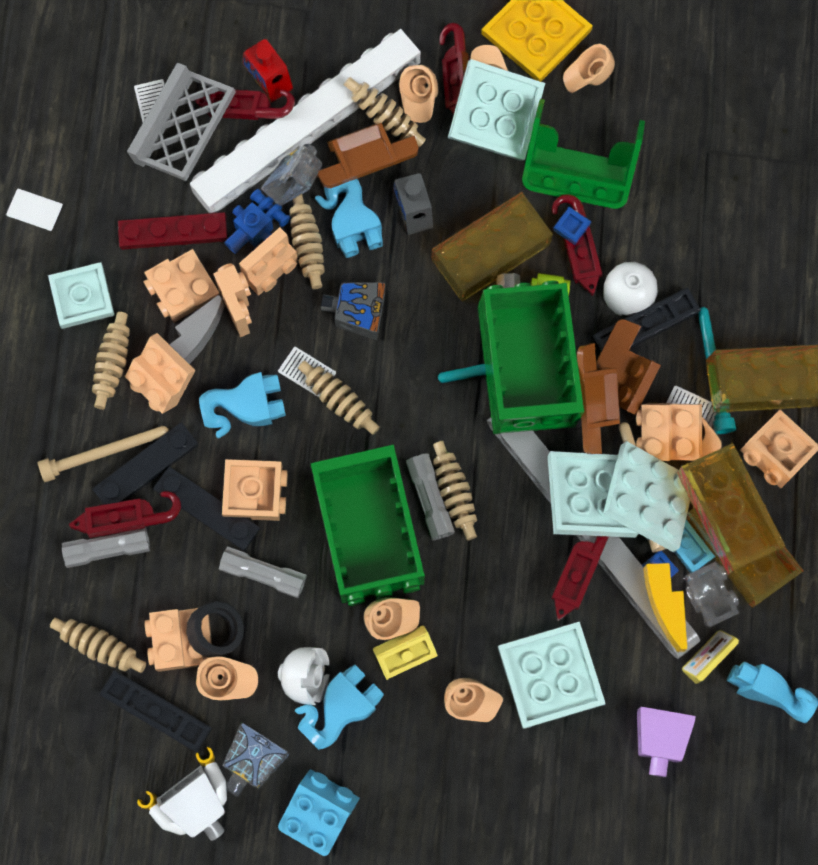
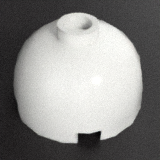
[603,262,658,316]
[278,647,329,705]

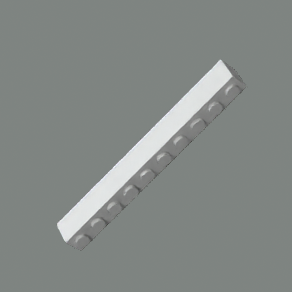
[190,29,420,214]

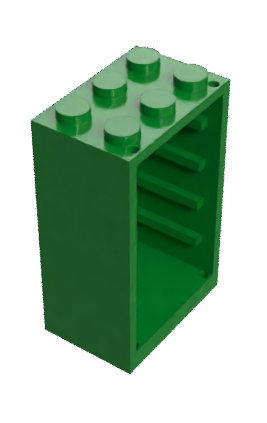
[478,280,584,434]
[311,445,425,606]

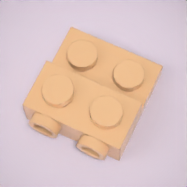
[239,227,298,296]
[143,249,220,323]
[213,263,252,338]
[125,333,195,414]
[636,403,702,461]
[740,410,818,488]
[222,460,287,521]
[145,608,212,672]

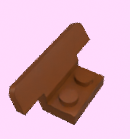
[316,123,418,189]
[596,320,661,415]
[577,343,620,454]

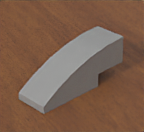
[169,295,225,364]

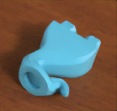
[315,179,383,258]
[199,372,286,438]
[727,662,818,723]
[295,665,384,750]

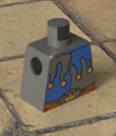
[393,173,433,235]
[321,282,386,340]

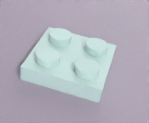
[48,262,115,329]

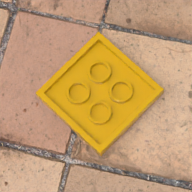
[481,0,593,82]

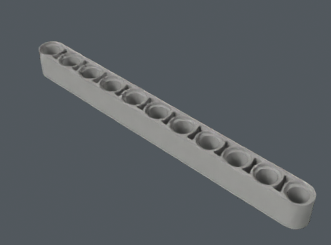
[487,418,700,659]

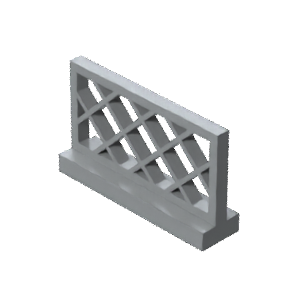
[127,63,236,181]

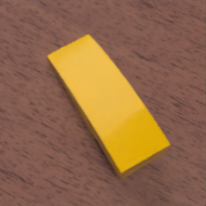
[643,563,687,652]

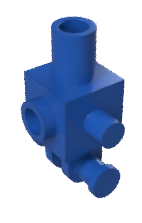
[224,189,291,254]

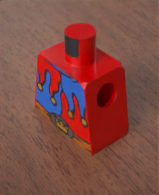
[243,39,293,103]

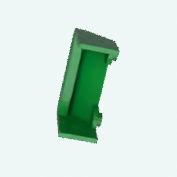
[522,99,645,209]

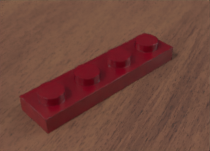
[118,212,228,250]

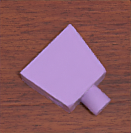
[637,707,696,777]

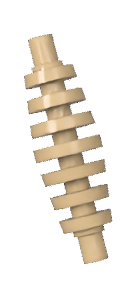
[343,77,426,147]
[289,194,325,289]
[92,312,130,410]
[298,361,380,435]
[433,441,477,540]
[50,617,146,673]

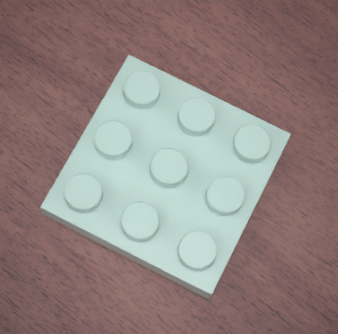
[448,59,545,161]
[603,441,695,552]
[547,451,639,538]
[498,622,606,729]

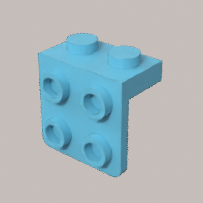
[278,769,360,856]

